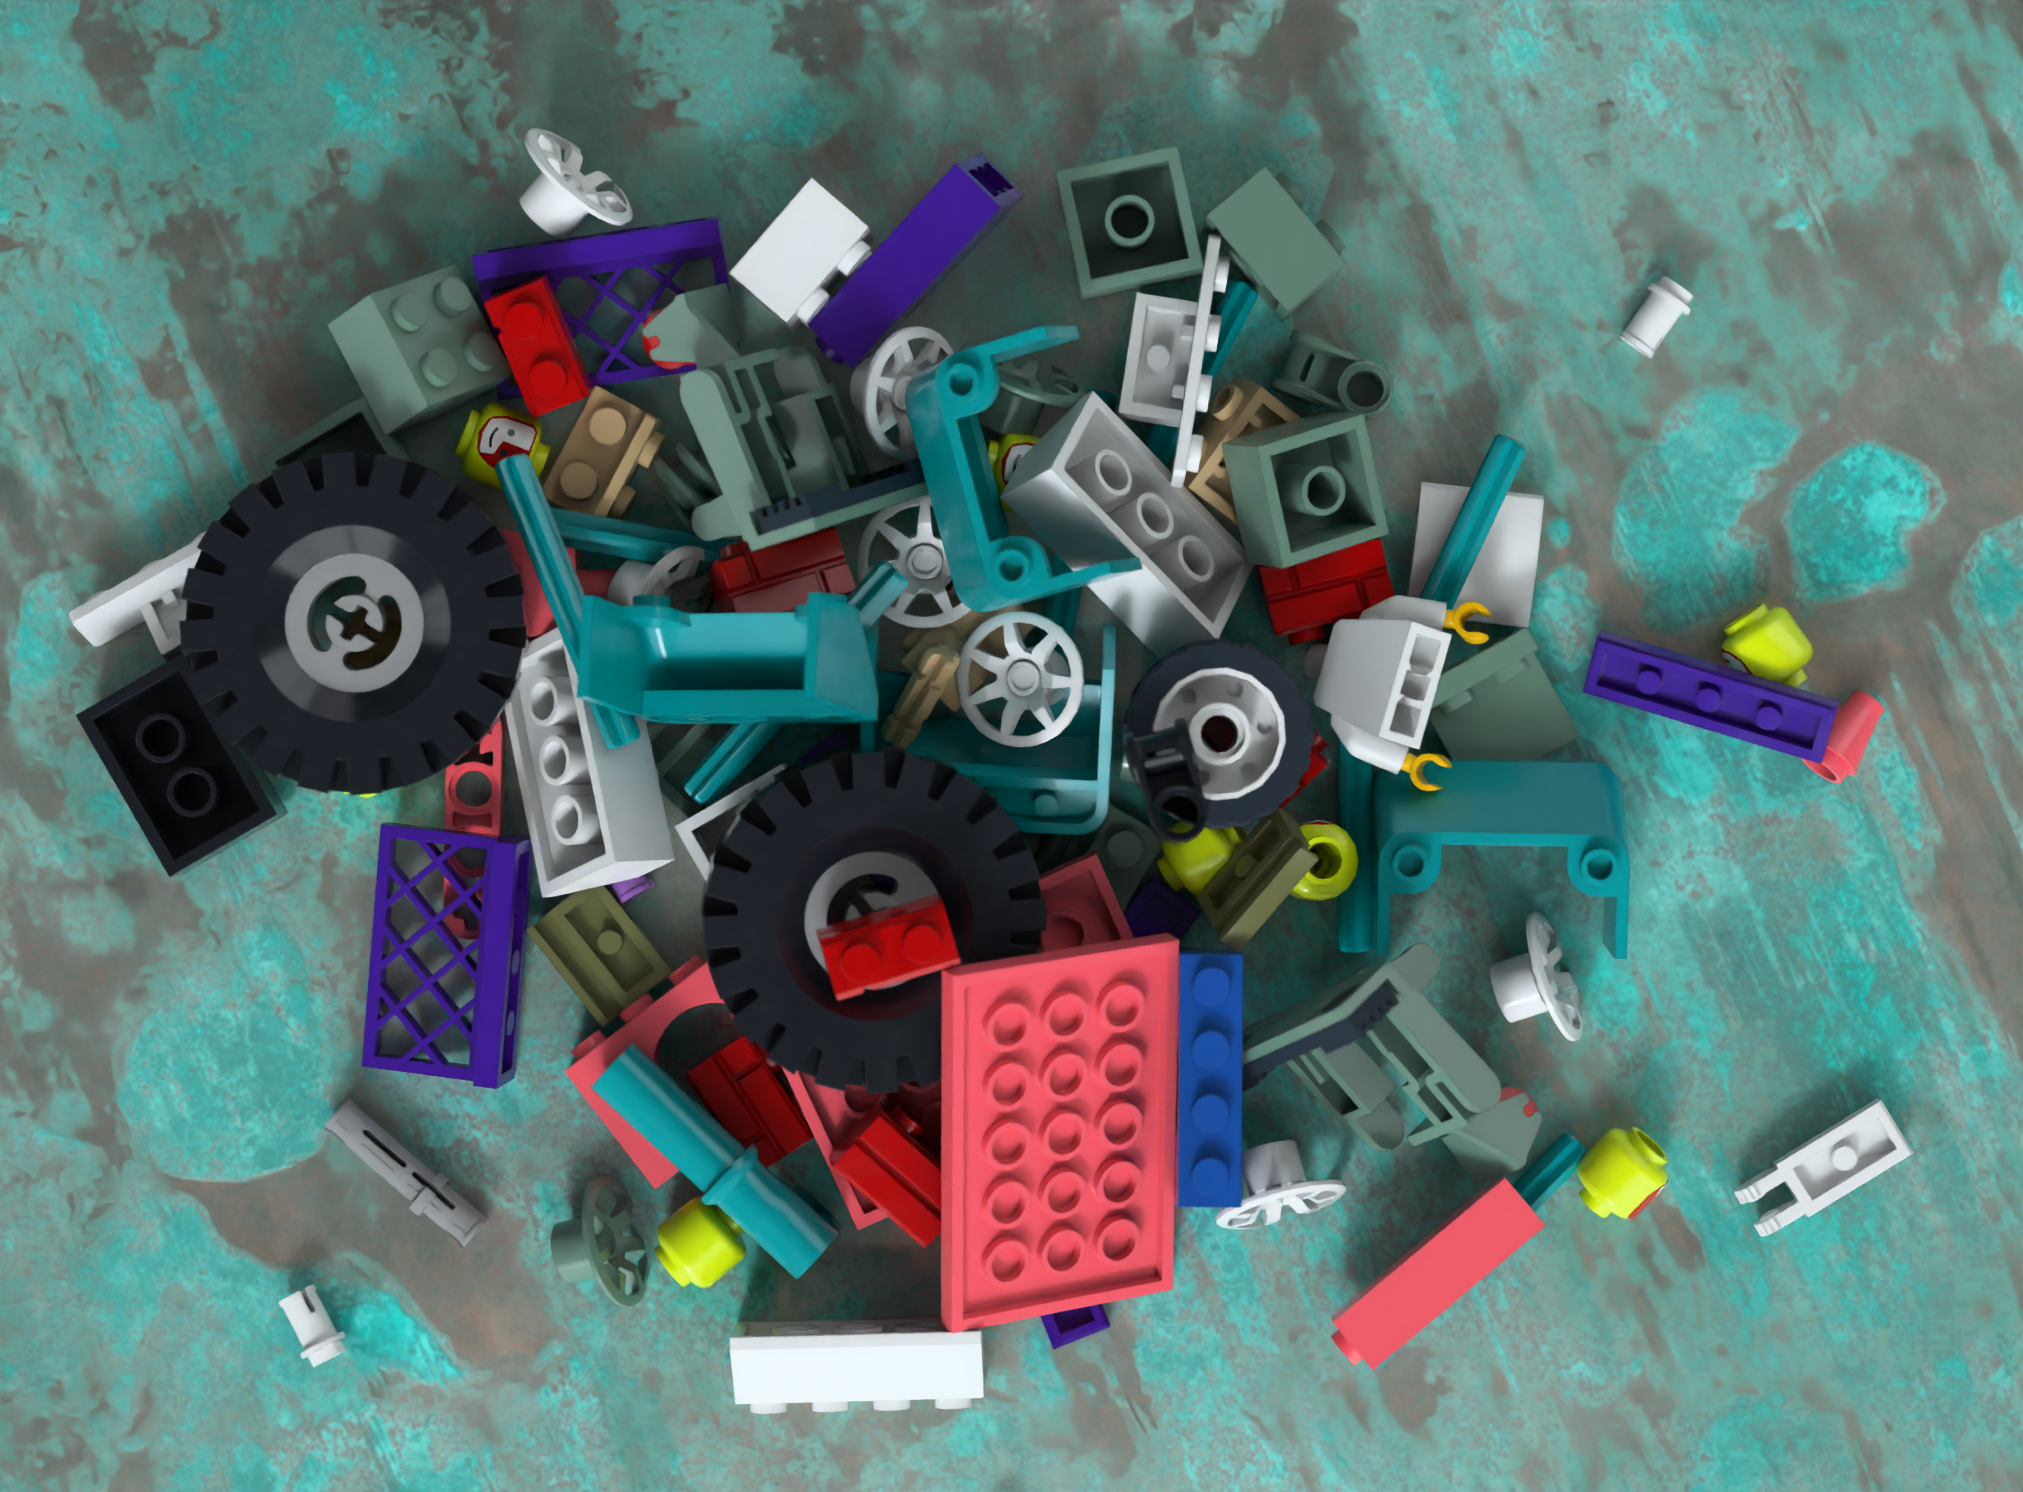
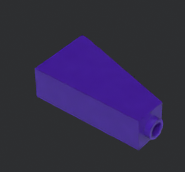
[808,152,1026,368]

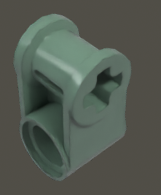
[1270,330,1393,421]

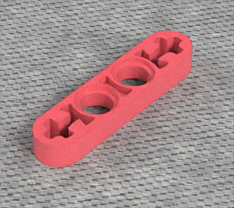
[443,714,505,940]

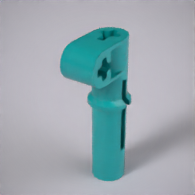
[591,1043,842,1279]

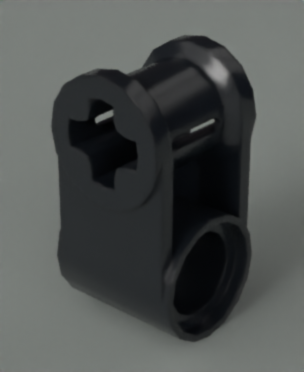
[1123,717,1208,844]

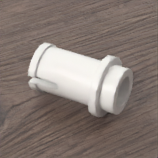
[1619,276,1693,359]
[278,1284,346,1368]

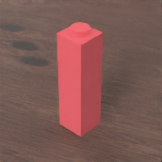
[1330,1176,1546,1370]

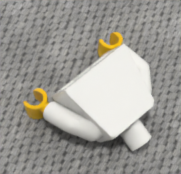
[1304,595,1492,791]

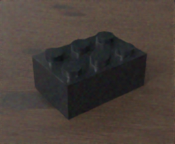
[76,653,289,877]

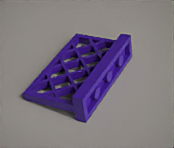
[472,215,741,401]
[362,822,533,1089]

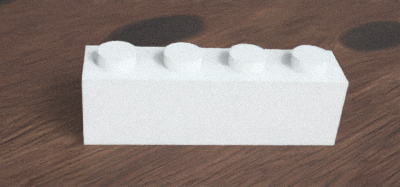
[1001,391,1255,660]
[504,627,675,897]
[729,1317,985,1414]

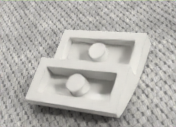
[1406,482,1544,628]

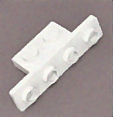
[1118,234,1230,488]
[69,531,206,662]

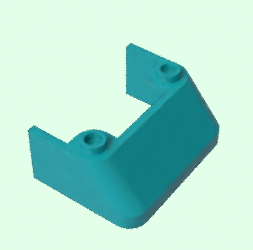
[905,325,1142,612]
[577,592,879,724]
[860,617,1116,835]
[1371,758,1630,959]

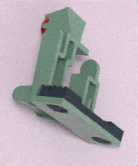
[642,283,929,551]
[1242,943,1543,1186]

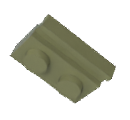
[1196,807,1319,953]
[525,885,674,1027]

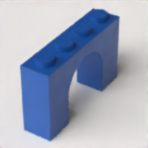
[1175,947,1243,1208]

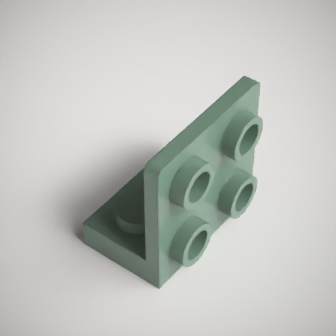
[1428,627,1578,760]

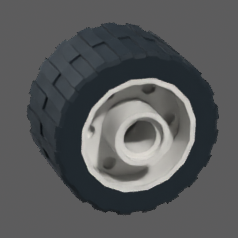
[1122,639,1315,829]

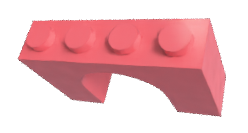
[564,954,725,1189]

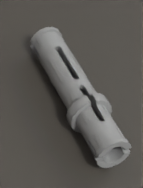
[324,1098,489,1249]

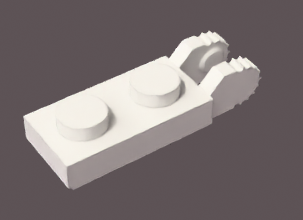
[1734,1098,1914,1237]

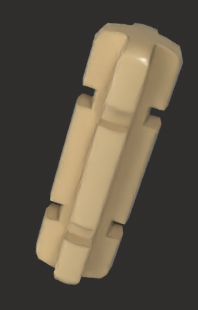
[881,642,960,749]

